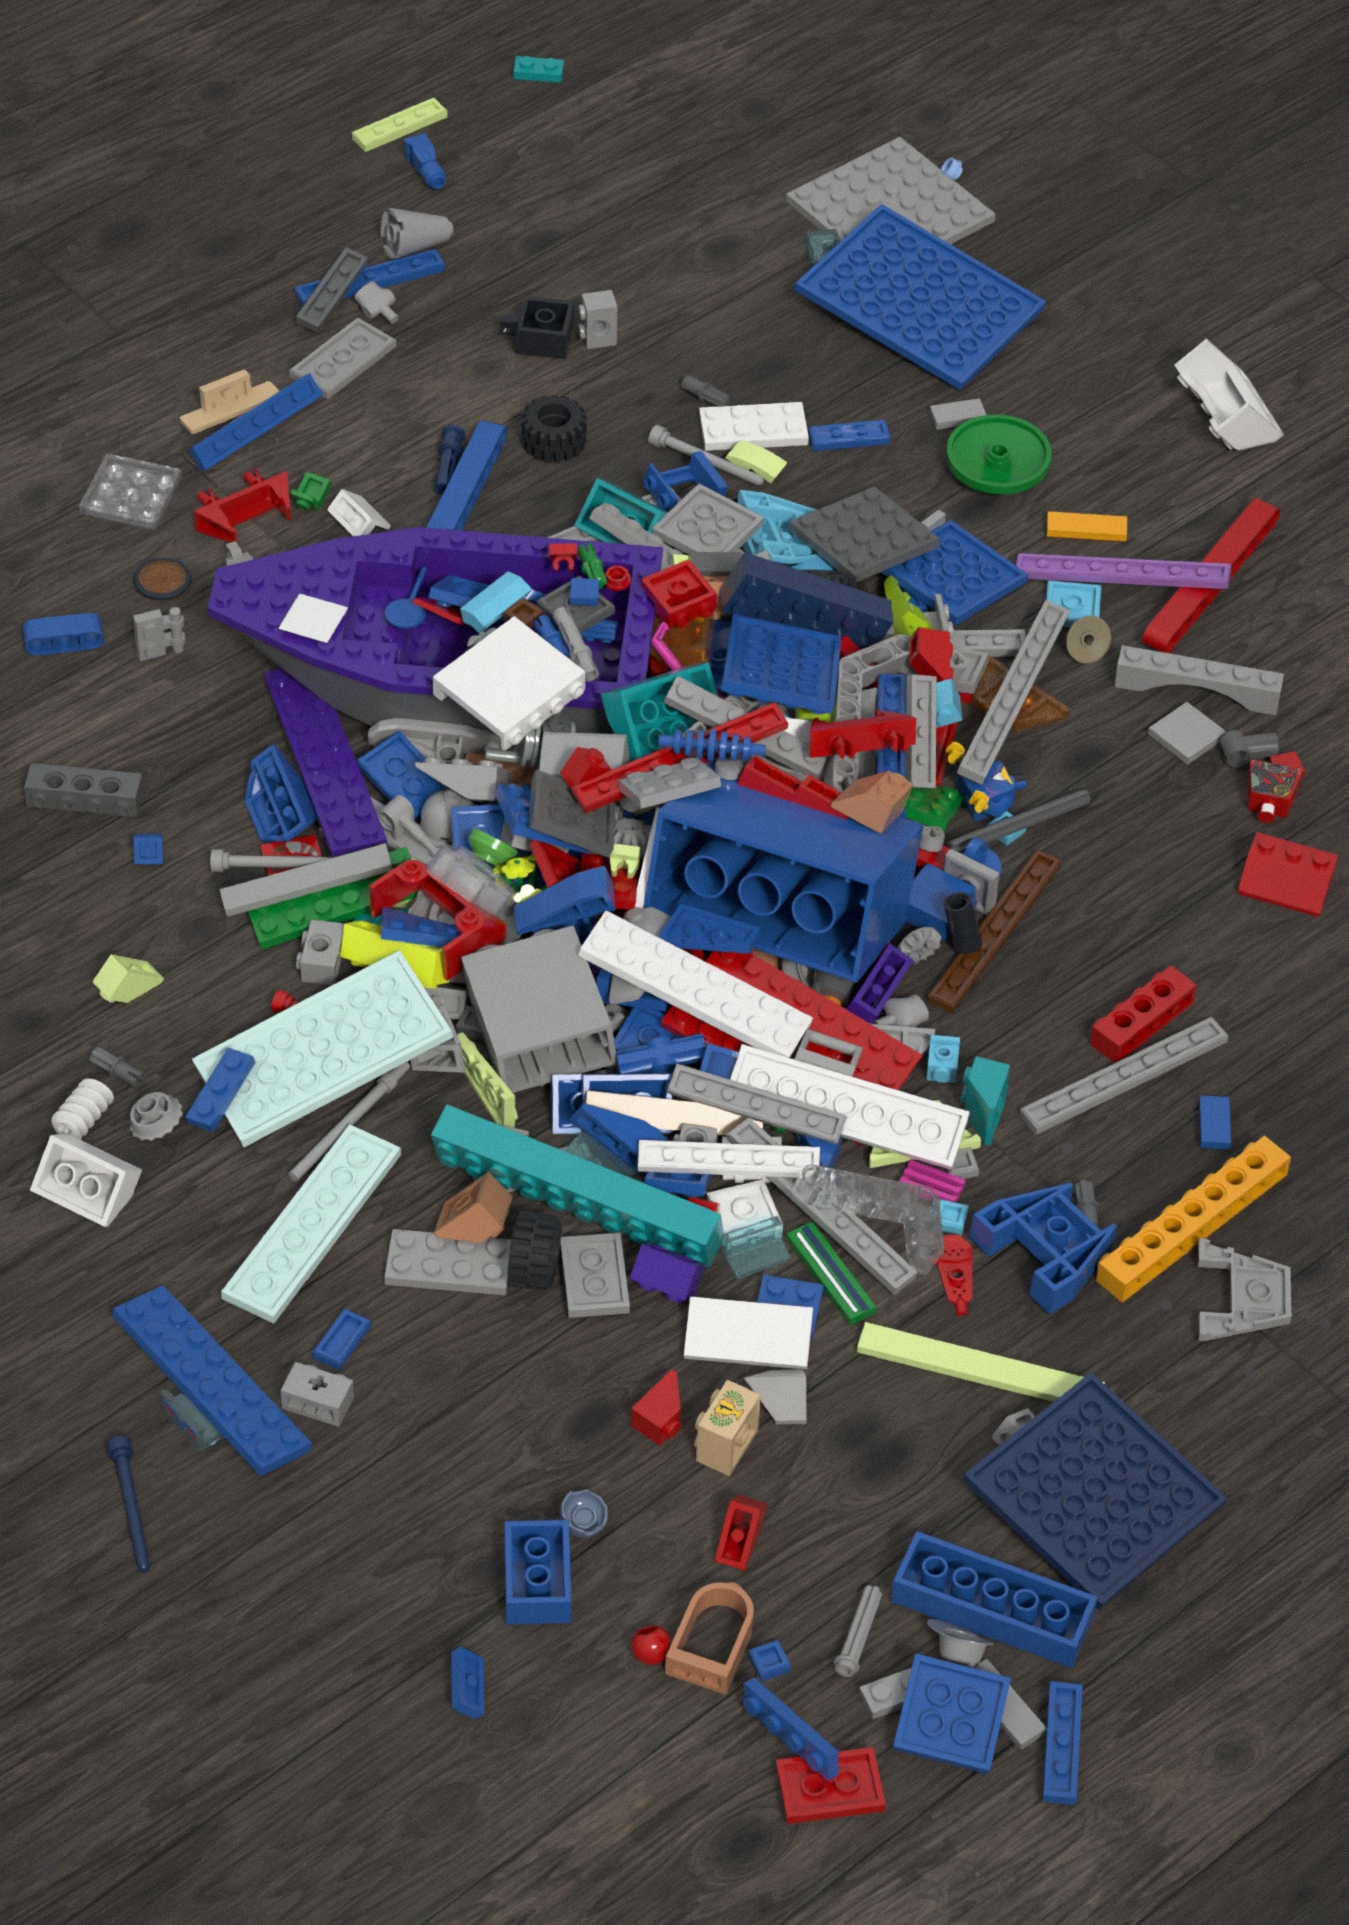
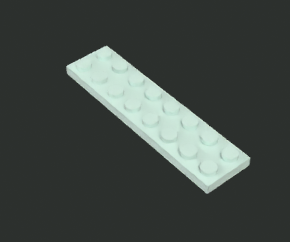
[221,1124,401,1323]

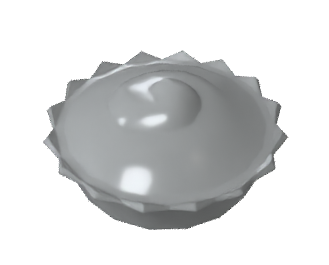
[129,1092,183,1141]

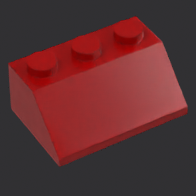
[1237,832,1338,917]

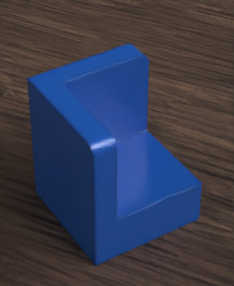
[700,1043,739,1080]

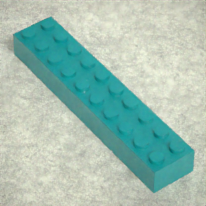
[431,1104,724,1268]

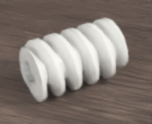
[51,1079,114,1140]

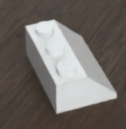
[30,1134,142,1227]

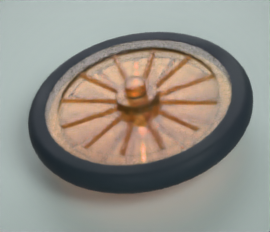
[134,558,191,600]

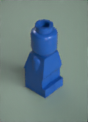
[404,133,446,189]

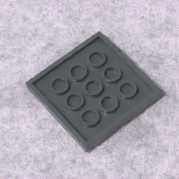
[789,486,940,582]

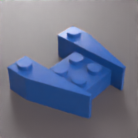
[514,866,616,946]
[969,1183,1117,1314]

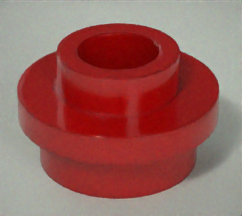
[605,565,631,591]

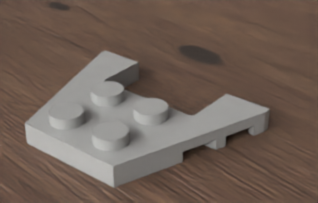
[1198,1238,1292,1341]

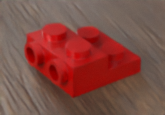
[641,559,717,629]

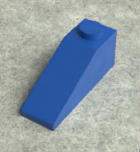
[570,1103,668,1175]

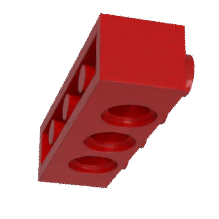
[1090,966,1197,1063]

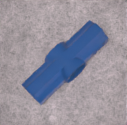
[616,1034,706,1074]

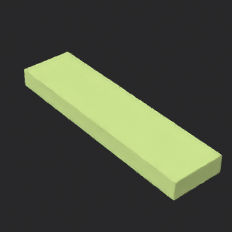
[352,98,447,152]

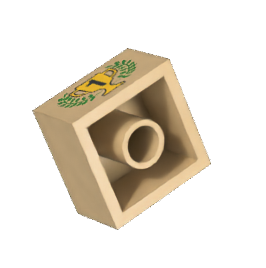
[694,1380,761,1476]

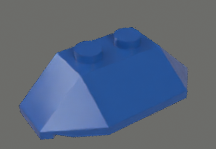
[245,744,317,843]

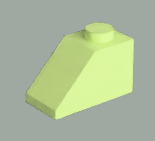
[93,954,164,1003]

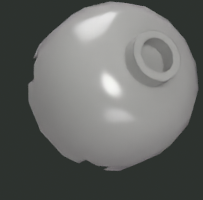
[420,790,474,843]

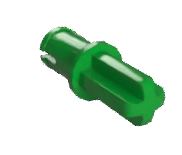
[577,543,607,589]

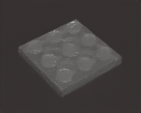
[79,453,182,530]

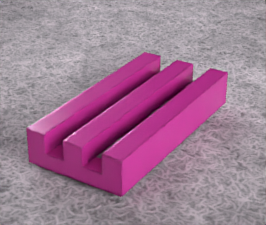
[898,1160,966,1203]

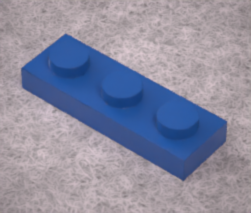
[185,1048,256,1132]

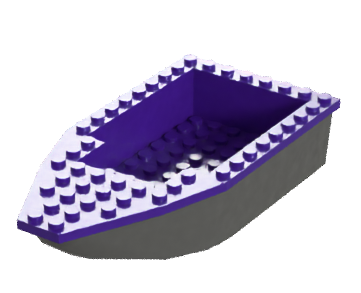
[208,527,663,734]

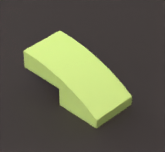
[726,440,787,484]

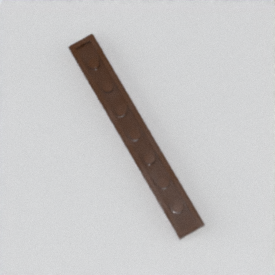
[927,849,1062,1014]

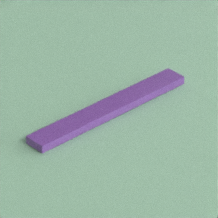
[1016,553,1231,589]

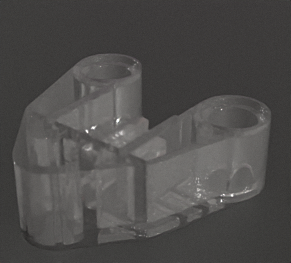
[425,845,517,917]

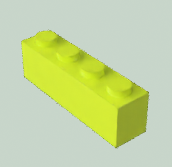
[340,920,450,988]

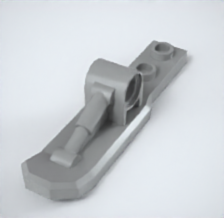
[368,718,519,764]
[370,795,455,875]

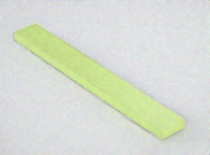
[857,1322,1105,1402]

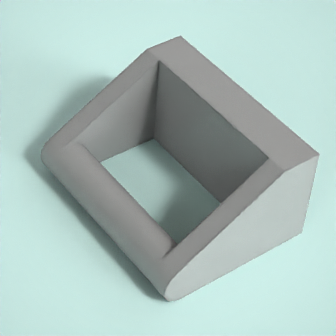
[795,1029,863,1077]

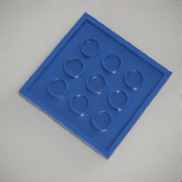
[881,520,1028,626]

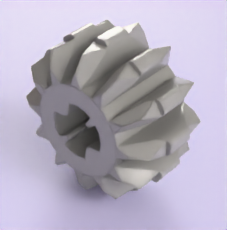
[614,817,651,858]

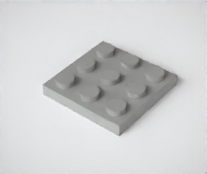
[652,484,764,555]

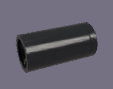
[943,892,983,954]

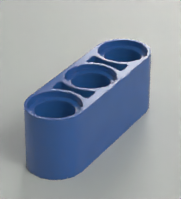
[22,613,104,655]

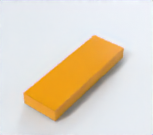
[1047,512,1127,542]

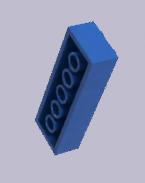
[891,1531,1098,1668]

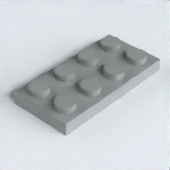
[385,1229,511,1295]

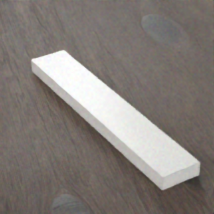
[638,1140,820,1179]

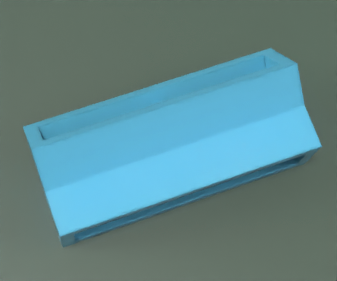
[460,571,532,633]

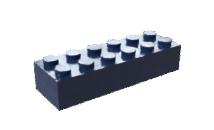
[720,552,894,650]

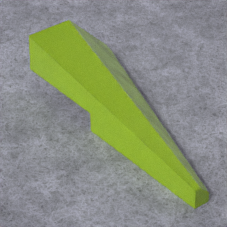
[884,575,935,637]

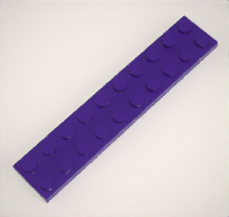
[264,669,388,858]

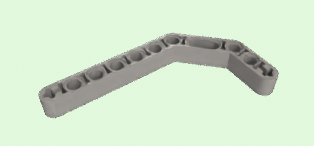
[824,634,968,792]

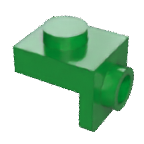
[290,471,332,512]

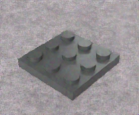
[529,769,615,858]

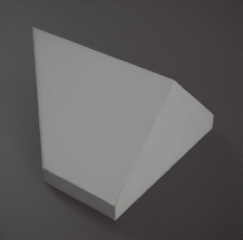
[410,1004,466,1073]
[744,1369,807,1424]

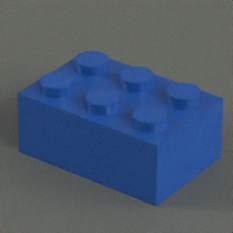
[505,1520,571,1624]

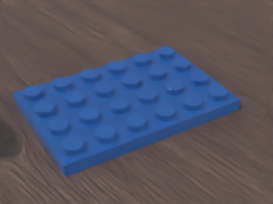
[721,614,841,714]

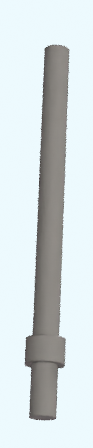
[288,1062,410,1182]

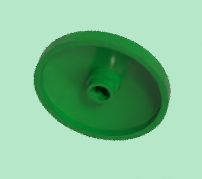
[946,414,1051,494]

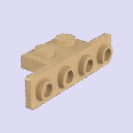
[180,369,279,434]

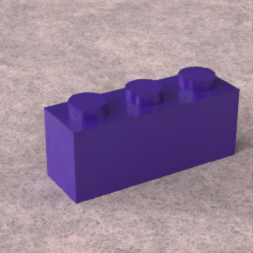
[846,944,913,1024]

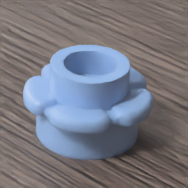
[941,157,963,180]

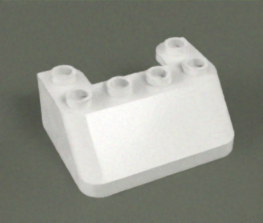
[1175,339,1284,451]

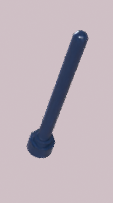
[106,1436,150,1572]

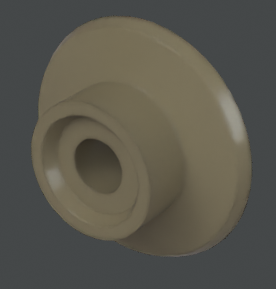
[1067,616,1111,664]

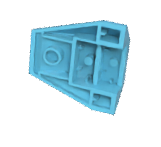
[738,490,819,566]

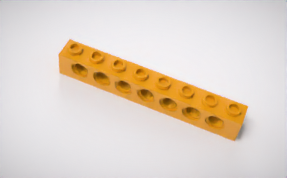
[1096,1136,1291,1303]

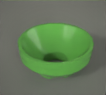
[468,828,518,867]

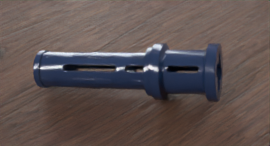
[434,425,465,495]

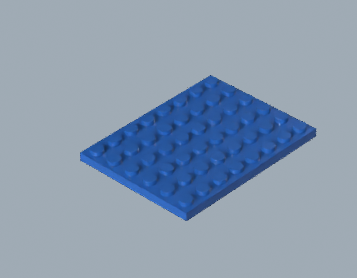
[794,204,1046,390]

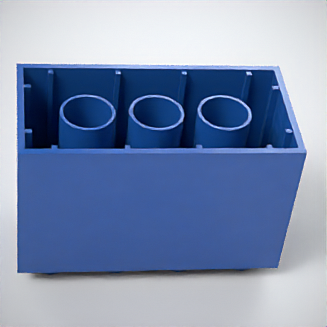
[643,758,924,983]

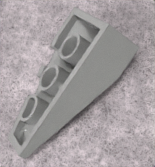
[609,907,683,1005]

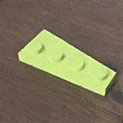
[457,1032,518,1128]

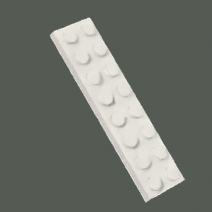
[578,911,813,1058]
[730,1044,970,1170]

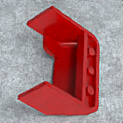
[369,860,507,981]

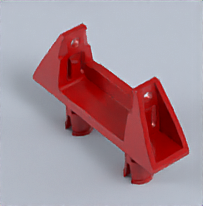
[194,468,291,542]
[809,710,917,760]

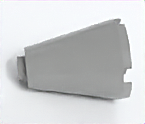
[380,208,453,259]

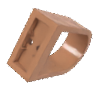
[665,1582,754,1695]

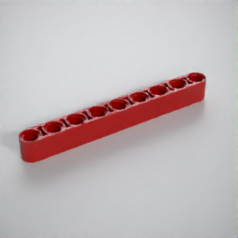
[1142,498,1280,653]

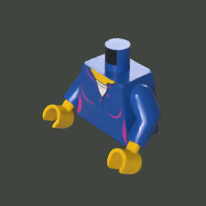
[946,742,1026,822]

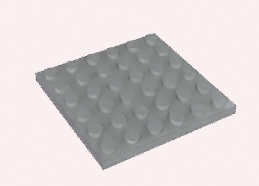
[786,137,995,244]

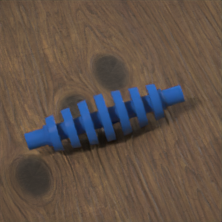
[659,729,766,761]

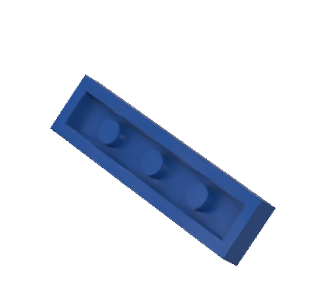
[743,1677,838,1781]
[1042,1681,1083,1805]

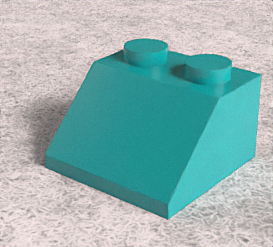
[961,1056,1010,1146]

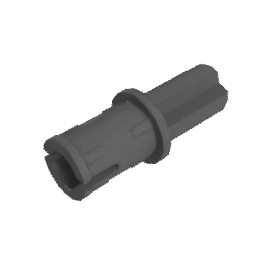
[681,375,730,407]
[89,1047,146,1089]
[1075,1179,1100,1229]

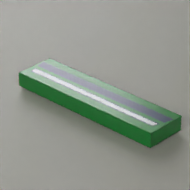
[786,1222,876,1325]

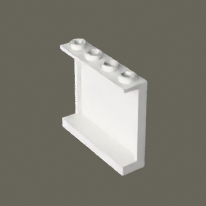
[433,616,585,751]

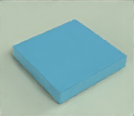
[1046,580,1101,627]

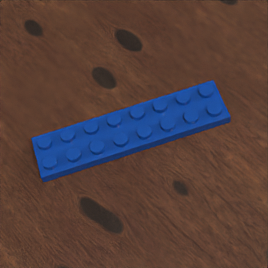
[112,1285,312,1476]

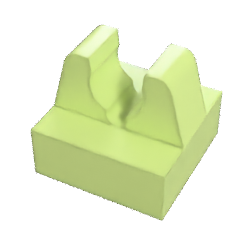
[610,844,640,878]

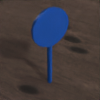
[385,567,426,629]

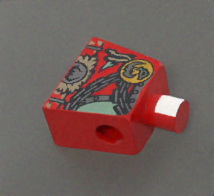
[1247,759,1303,823]

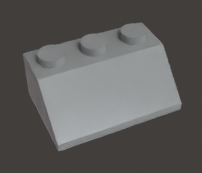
[539,732,630,801]

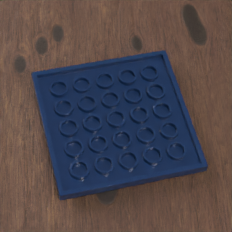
[962,1372,1228,1610]

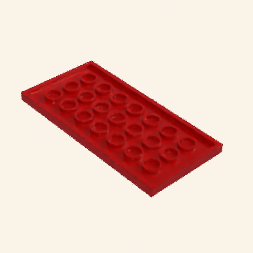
[661,951,922,1146]

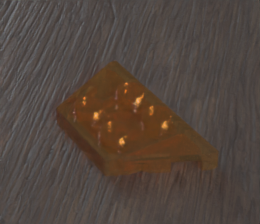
[973,656,1070,732]

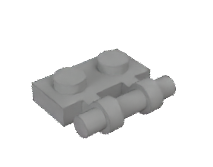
[133,607,186,661]

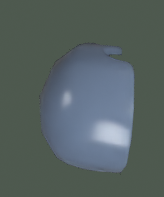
[560,1489,608,1538]

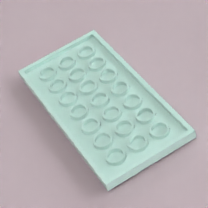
[192,950,454,1147]

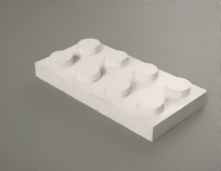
[699,402,809,451]

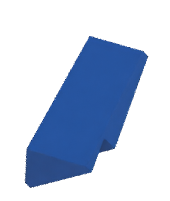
[549,1073,672,1135]

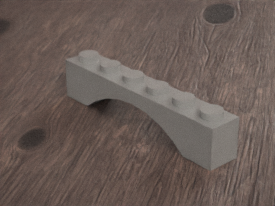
[1114,645,1284,715]

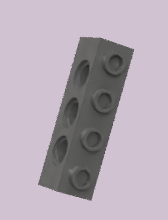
[24,763,144,817]

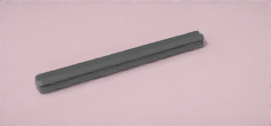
[947,790,1091,853]

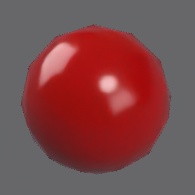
[631,1625,671,1665]

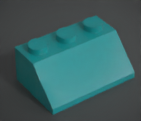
[574,478,668,544]

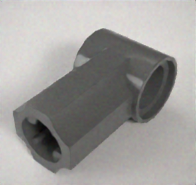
[1220,730,1279,767]

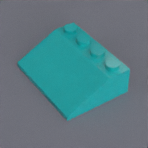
[601,662,718,762]

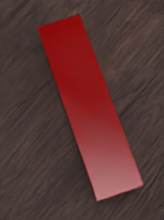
[737,755,849,820]

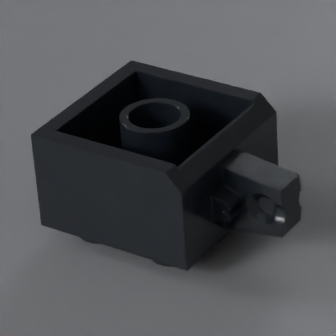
[500,296,574,359]

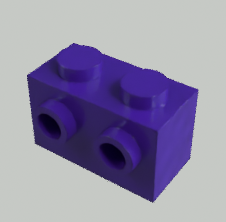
[630,1242,705,1303]

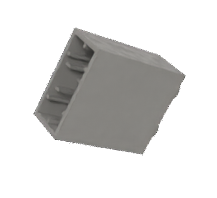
[461,925,617,1093]

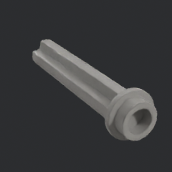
[834,1585,882,1677]

